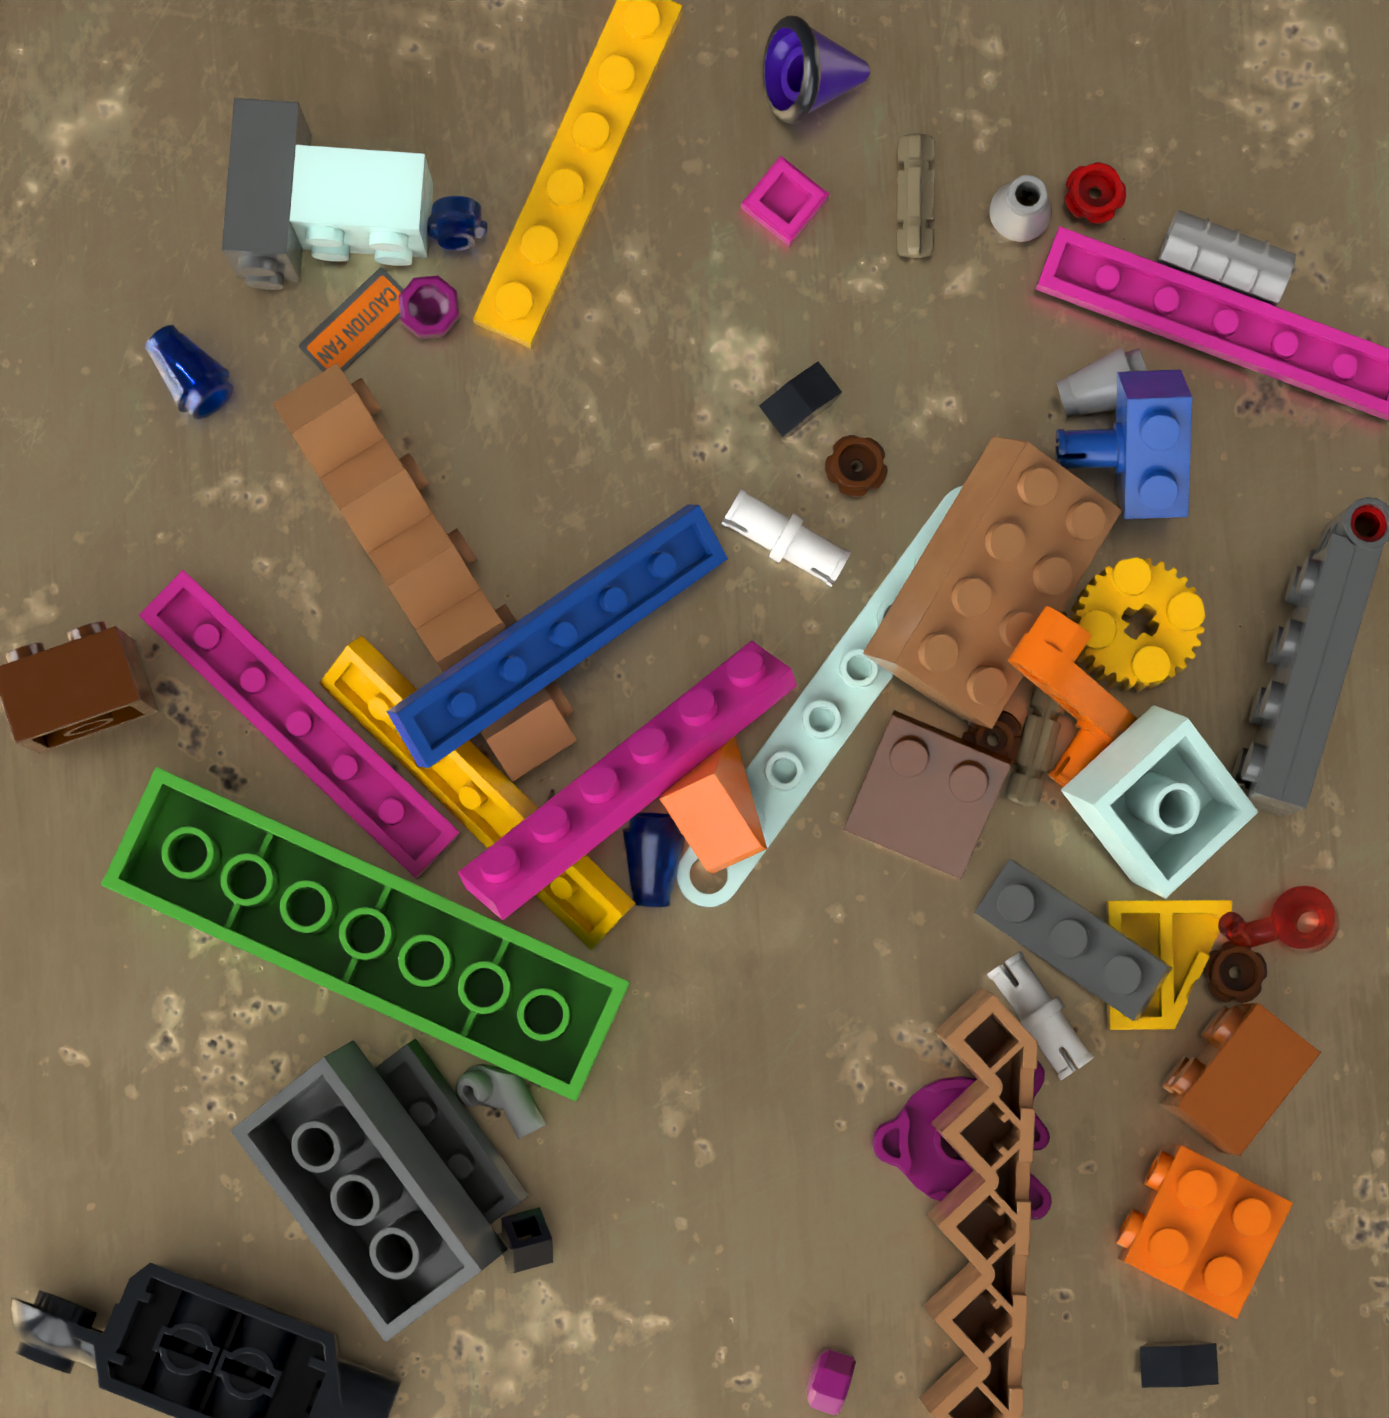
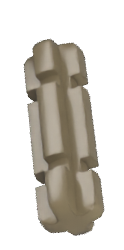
[897,133,935,258]
[1005,686,1065,806]

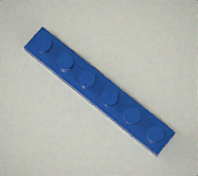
[386,504,728,768]

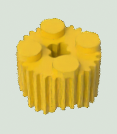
[1070,557,1206,692]

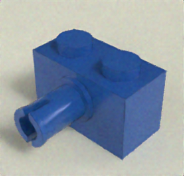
[1055,370,1192,519]

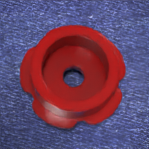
[1065,162,1127,224]

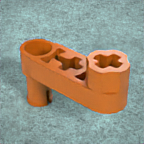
[1008,606,1137,787]

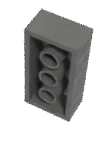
[230,1040,508,1342]

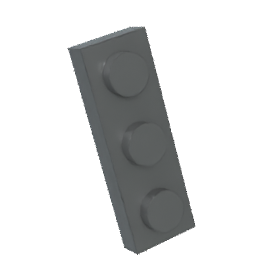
[975,859,1173,1021]
[375,1039,529,1224]

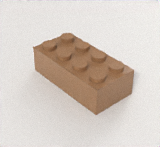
[863,436,1122,729]

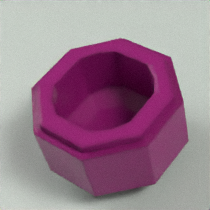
[398,275,459,339]
[807,1348,856,1416]

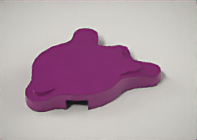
[872,1061,1052,1220]

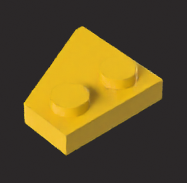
[1105,900,1232,1030]

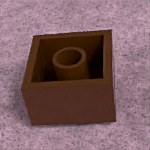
[0,621,159,753]

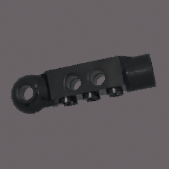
[10,1263,401,1418]

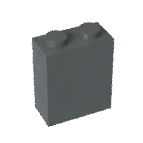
[222,98,312,290]

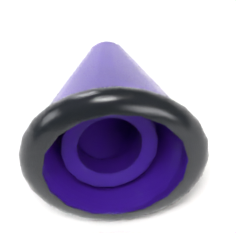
[763,15,870,124]

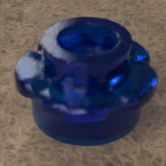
[427,196,488,251]

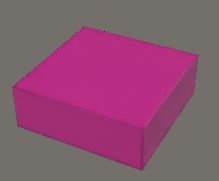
[741,156,830,247]

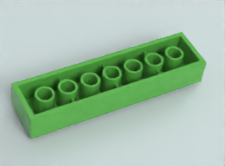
[101,767,631,1102]

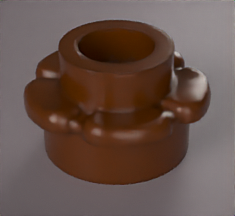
[825,435,888,497]
[962,711,1022,763]
[1203,940,1267,1003]

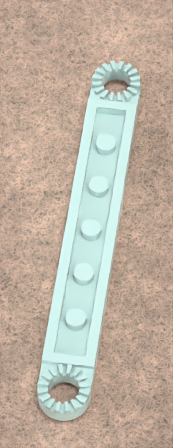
[677,486,963,907]

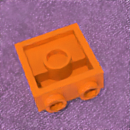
[1115,1143,1293,1319]

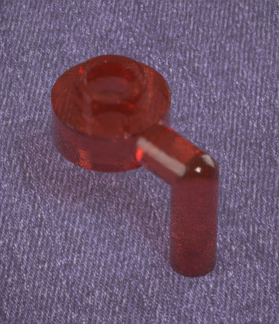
[1218,886,1340,953]

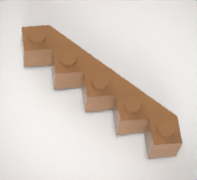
[272,363,577,782]
[919,988,1038,1418]

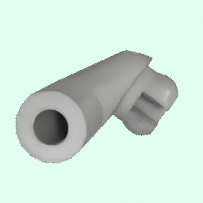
[456,1064,546,1139]

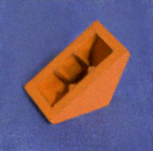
[660,736,767,874]

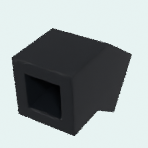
[759,361,842,437]
[498,1207,553,1273]
[1140,1341,1219,1388]

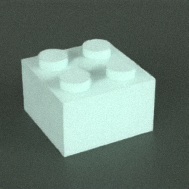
[290,145,433,266]
[1061,705,1258,899]

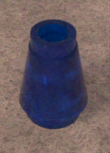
[145,325,234,419]
[623,812,685,907]

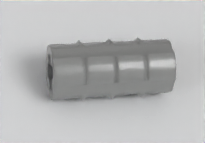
[1157,210,1296,306]

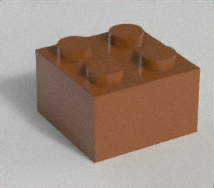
[1160,1003,1321,1156]

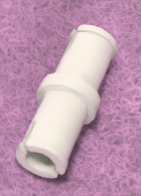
[721,489,851,587]
[987,951,1095,1081]

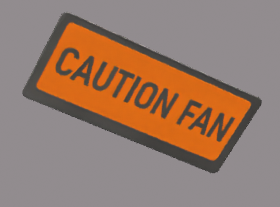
[299,268,404,372]

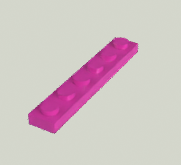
[1035,226,1389,421]
[138,570,461,879]
[458,641,797,920]

